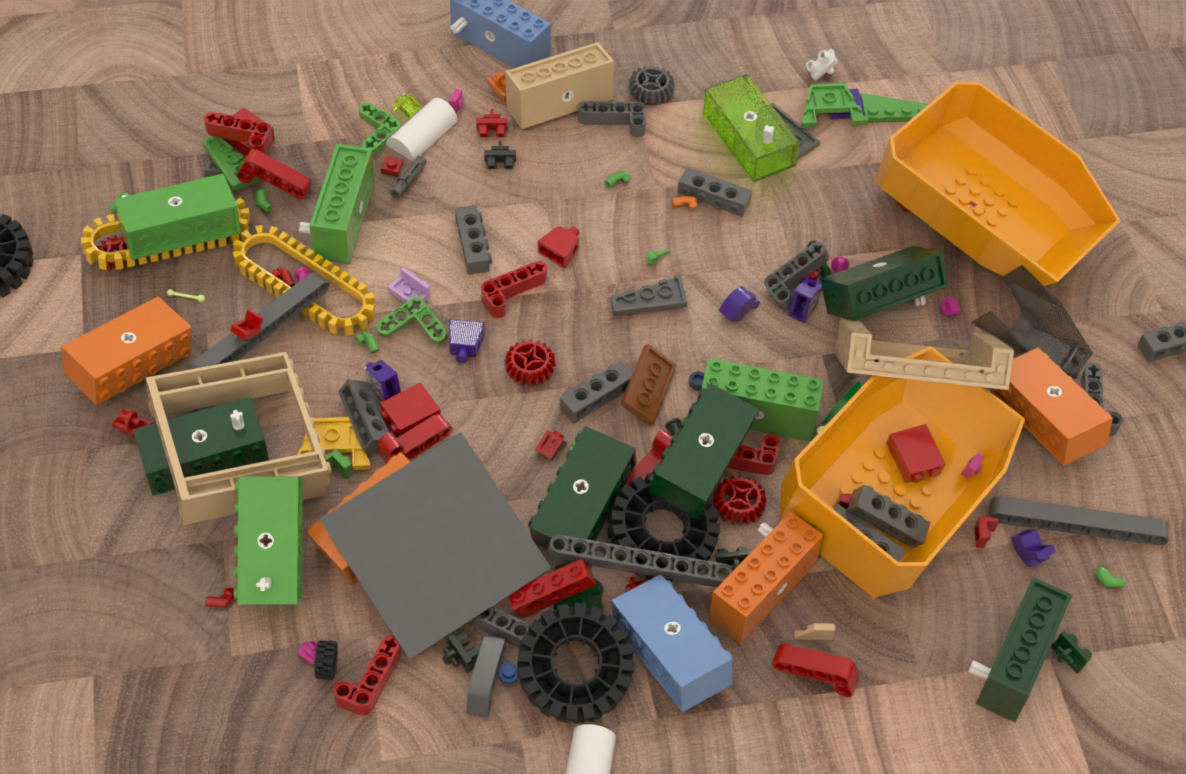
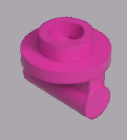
[831,256,849,273]
[940,297,962,316]
[297,641,318,666]

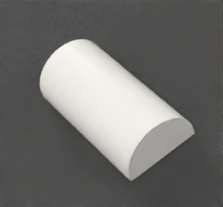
[386,98,458,162]
[565,724,616,774]

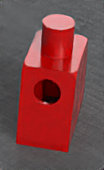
[538,226,580,269]

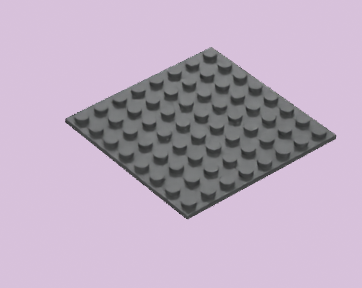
[320,432,551,660]

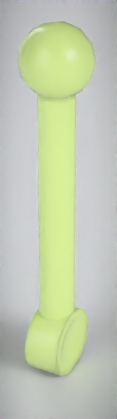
[167,289,205,303]

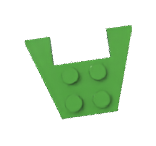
[801,83,868,128]

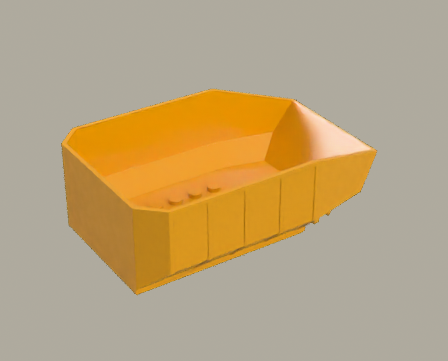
[874,82,1121,290]
[779,346,1025,599]

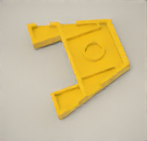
[297,417,371,470]

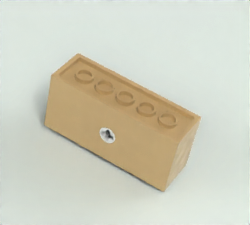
[505,42,614,129]

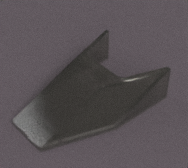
[971,265,1093,379]

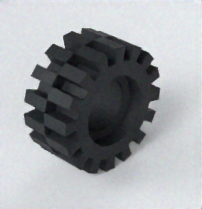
[314,640,338,680]

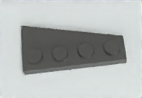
[611,274,688,316]

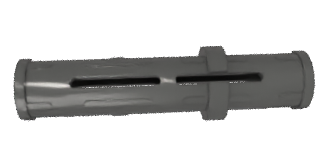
[390,156,427,199]

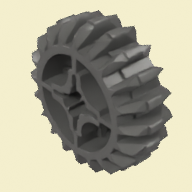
[629,65,675,106]

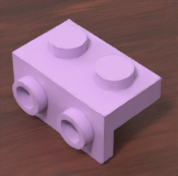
[388,267,430,309]

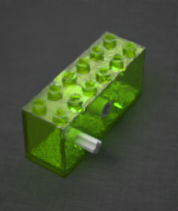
[702,73,799,182]

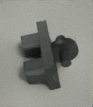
[484,141,516,169]
[716,546,752,571]
[442,631,479,673]

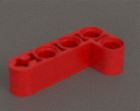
[204,112,272,154]
[237,149,312,199]
[481,261,547,318]
[378,413,453,464]
[626,429,673,486]
[728,434,780,475]
[333,635,401,716]
[772,644,859,697]

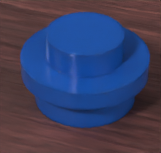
[498,663,519,684]

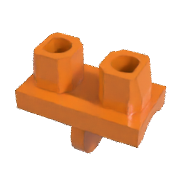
[486,71,506,103]

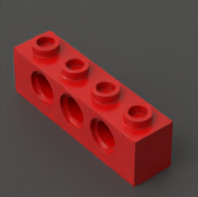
[509,558,596,619]

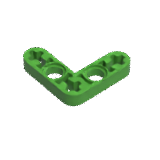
[359,103,401,156]
[377,297,447,344]

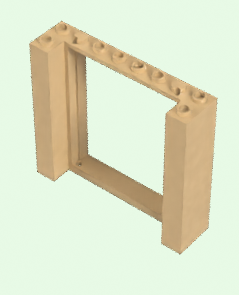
[836,318,1014,390]
[146,352,331,525]

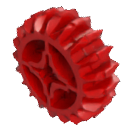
[504,339,556,387]
[713,475,767,526]

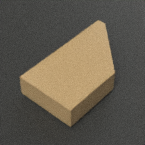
[794,623,835,640]

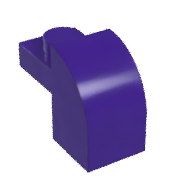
[718,286,761,322]
[1011,529,1056,567]

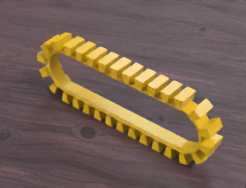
[81,197,250,270]
[233,225,375,336]

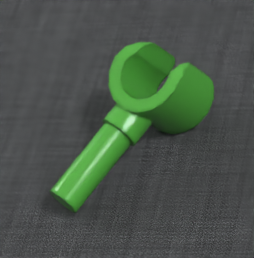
[647,249,669,265]

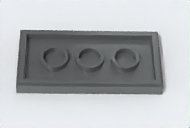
[756,103,820,161]

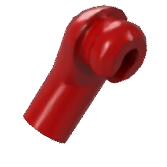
[272,267,295,287]
[205,587,235,608]

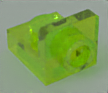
[393,92,423,119]

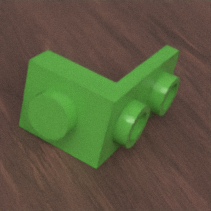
[324,449,353,479]

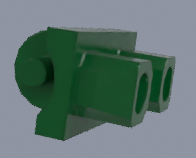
[1051,631,1092,673]

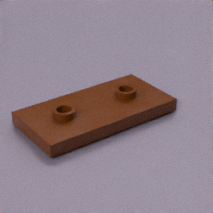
[620,344,676,426]

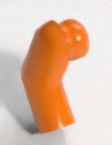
[671,196,698,209]

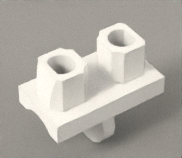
[806,48,838,81]

